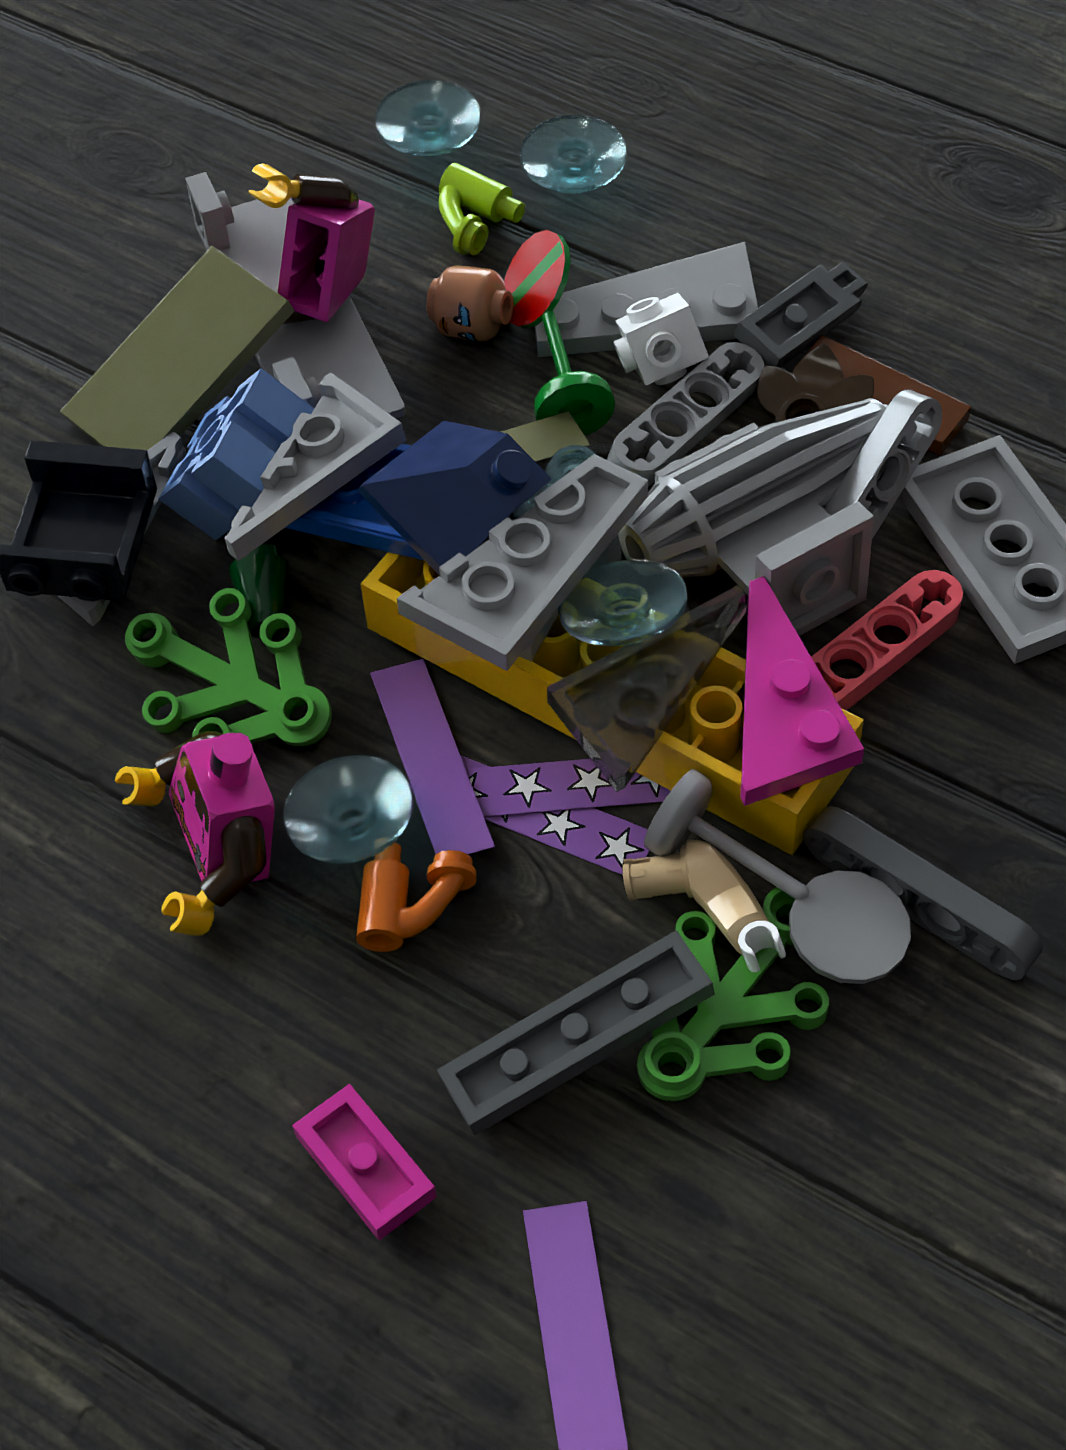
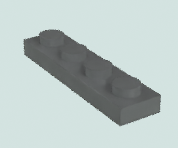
[437,930,715,1136]

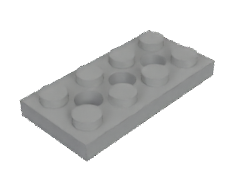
[899,435,1066,664]

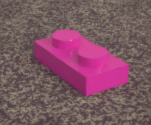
[292,1083,437,1241]

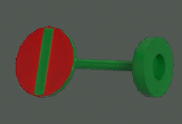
[504,230,615,436]

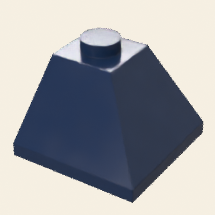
[358,421,552,576]

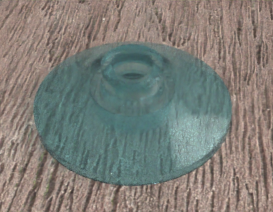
[376,80,480,156]
[520,115,626,193]
[558,560,687,646]
[283,755,413,864]

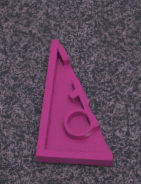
[740,576,864,806]

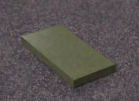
[60,246,295,450]

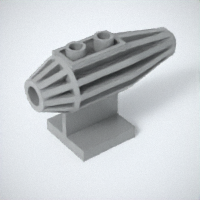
[618,398,888,636]

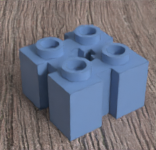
[158,368,314,540]

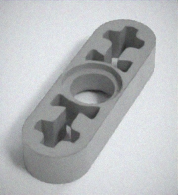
[824,390,942,539]

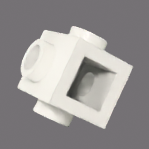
[613,293,709,385]

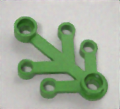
[125,588,332,746]
[637,887,829,1101]

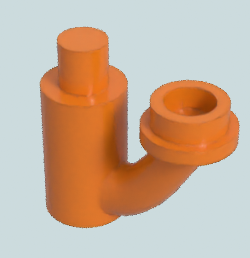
[356,841,477,952]

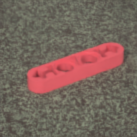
[811,570,963,711]

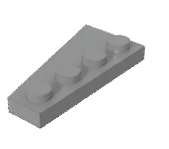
[534,242,758,357]
[397,454,648,671]

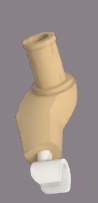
[622,839,786,972]

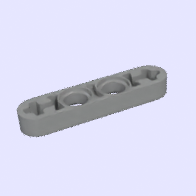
[607,342,764,486]

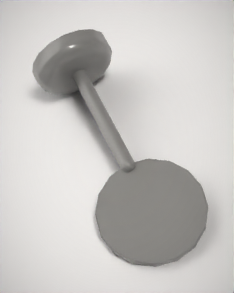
[644,769,911,984]

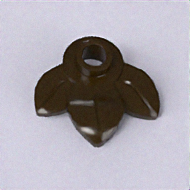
[757,344,874,422]

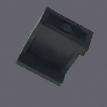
[0,440,157,602]

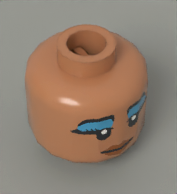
[426,265,514,342]

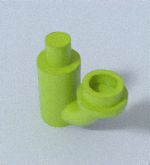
[438,163,525,255]

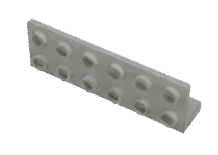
[185,172,405,419]

